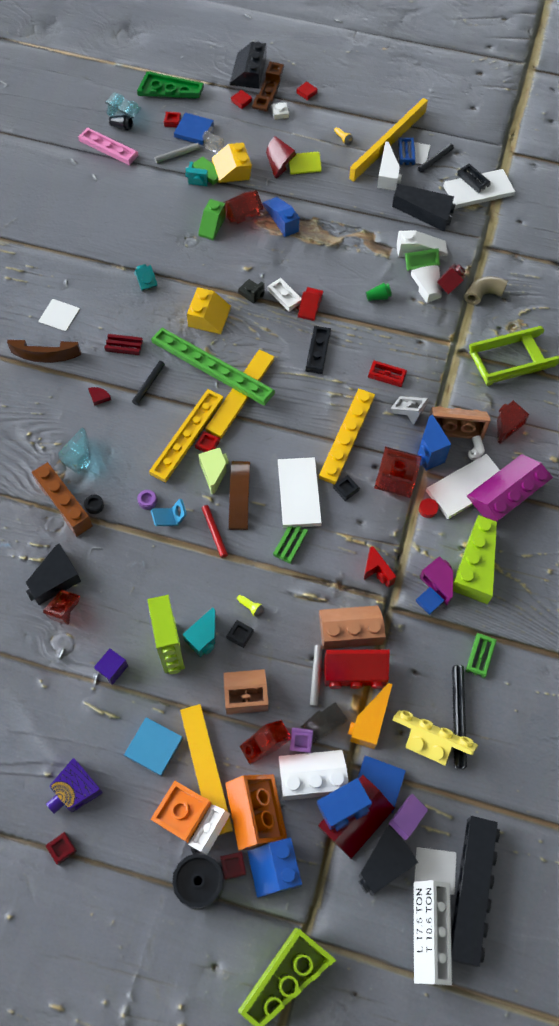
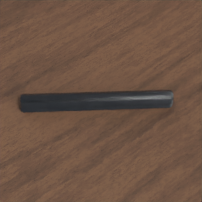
[452,665,467,769]

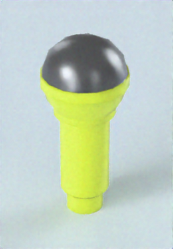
[237,595,264,617]

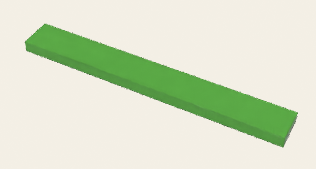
[151,328,275,406]

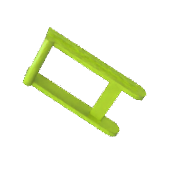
[469,326,559,386]

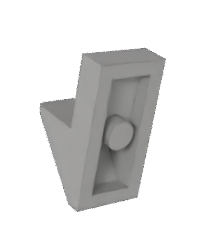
[391,396,429,425]

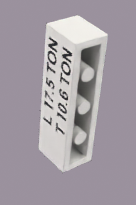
[414,881,452,985]

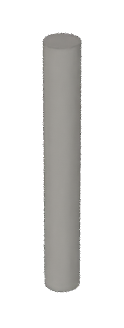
[154,143,200,163]
[310,645,323,707]

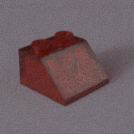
[223,190,264,224]
[374,446,422,498]

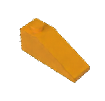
[348,683,392,749]

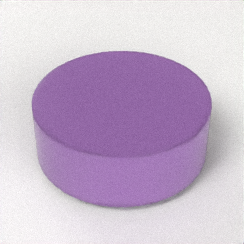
[137,490,157,510]

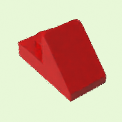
[298,287,324,321]
[364,546,397,587]

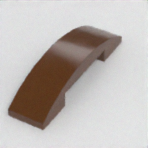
[252,61,284,112]
[7,339,81,363]
[229,461,250,530]

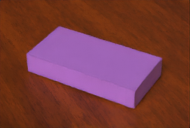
[389,794,428,840]

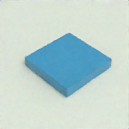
[124,717,183,777]

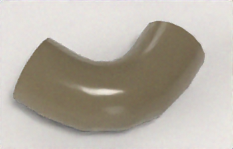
[464,276,508,305]

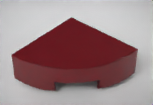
[88,387,111,406]

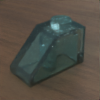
[58,427,90,474]

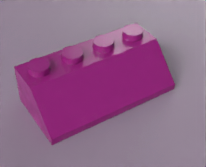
[467,454,553,522]

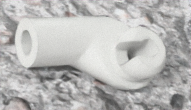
[468,435,485,461]

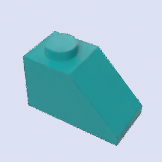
[182,607,216,657]

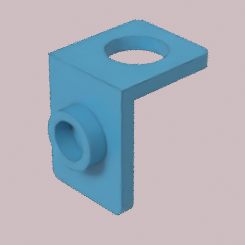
[151,499,187,526]

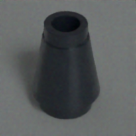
[109,114,133,131]

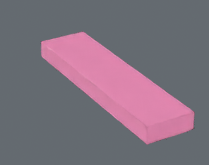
[78,127,138,165]

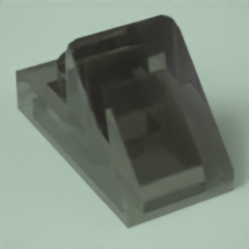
[301,702,348,745]

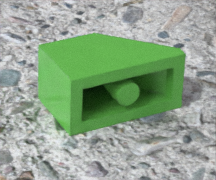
[198,199,226,240]

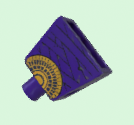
[46,758,103,814]

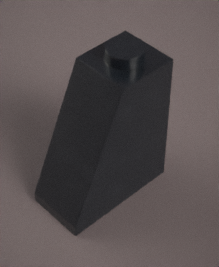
[25,543,81,605]
[358,824,419,896]

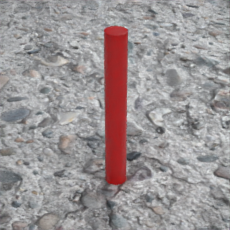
[201,505,228,558]

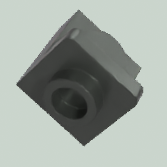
[238,279,265,303]

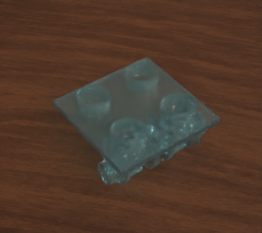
[105,93,141,119]

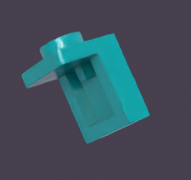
[185,161,208,186]
[134,264,158,291]

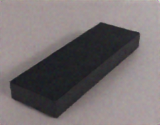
[305,326,331,374]

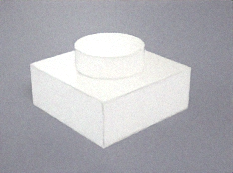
[271,102,289,120]

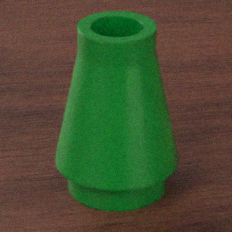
[366,283,392,301]

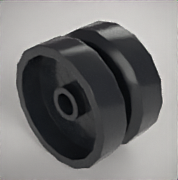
[172,853,224,910]

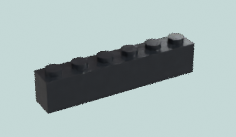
[451,816,500,967]

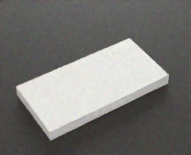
[443,169,515,209]
[426,454,500,519]
[278,457,322,528]

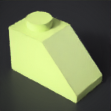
[199,448,229,494]

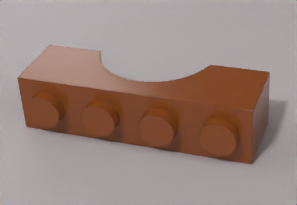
[31,462,93,537]

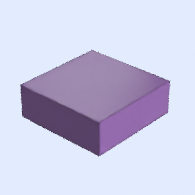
[290,728,313,753]

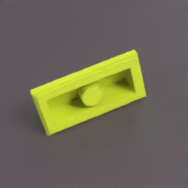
[288,152,321,175]

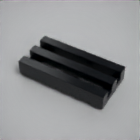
[457,164,491,193]

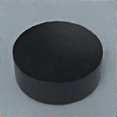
[84,495,104,514]

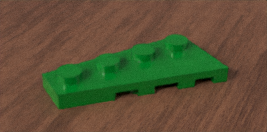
[137,71,204,98]

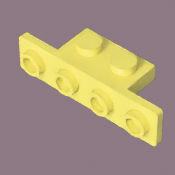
[392,710,478,765]

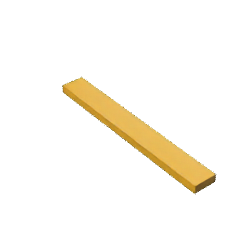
[349,98,428,182]

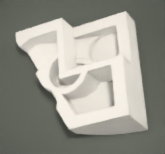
[411,265,442,303]

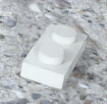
[268,278,302,311]
[188,804,230,855]

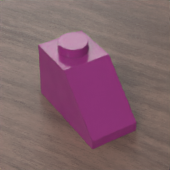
[419,556,453,606]

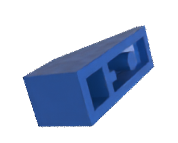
[263,197,300,237]

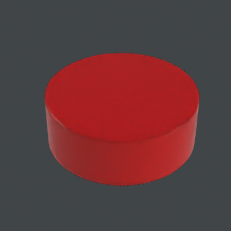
[419,498,439,518]

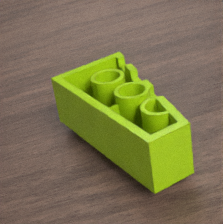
[453,515,497,605]
[238,928,336,1026]

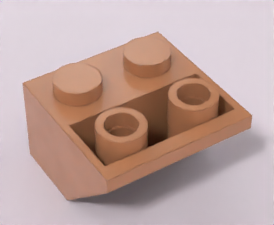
[224,669,268,715]

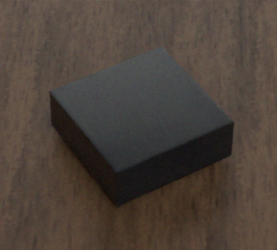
[333,475,360,501]
[226,620,254,648]

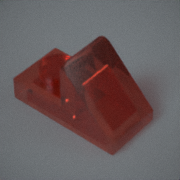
[43,590,80,625]

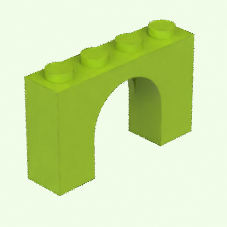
[147,594,185,674]

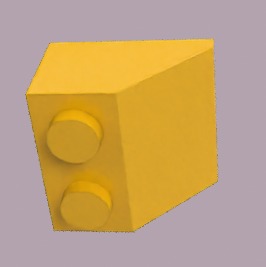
[212,143,252,183]
[187,287,231,334]

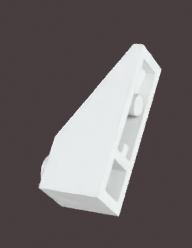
[377,142,402,190]
[397,230,448,257]

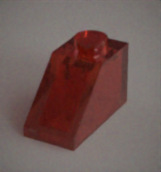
[497,400,529,444]

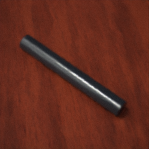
[418,144,454,173]
[132,361,165,405]

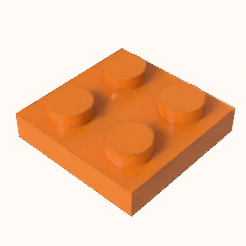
[150,781,212,843]

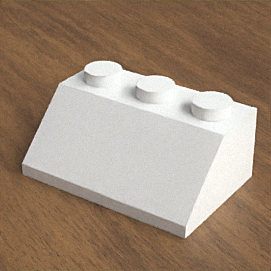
[279,750,349,801]

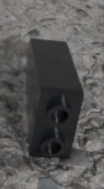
[392,184,456,231]

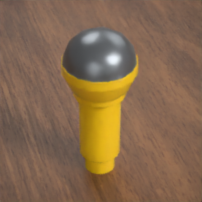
[334,127,353,144]

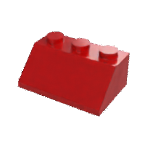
[324,649,390,689]

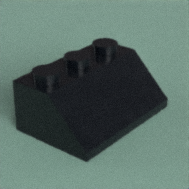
[230,42,266,89]

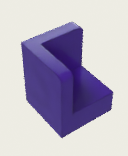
[94,648,128,685]

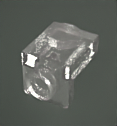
[203,127,224,153]

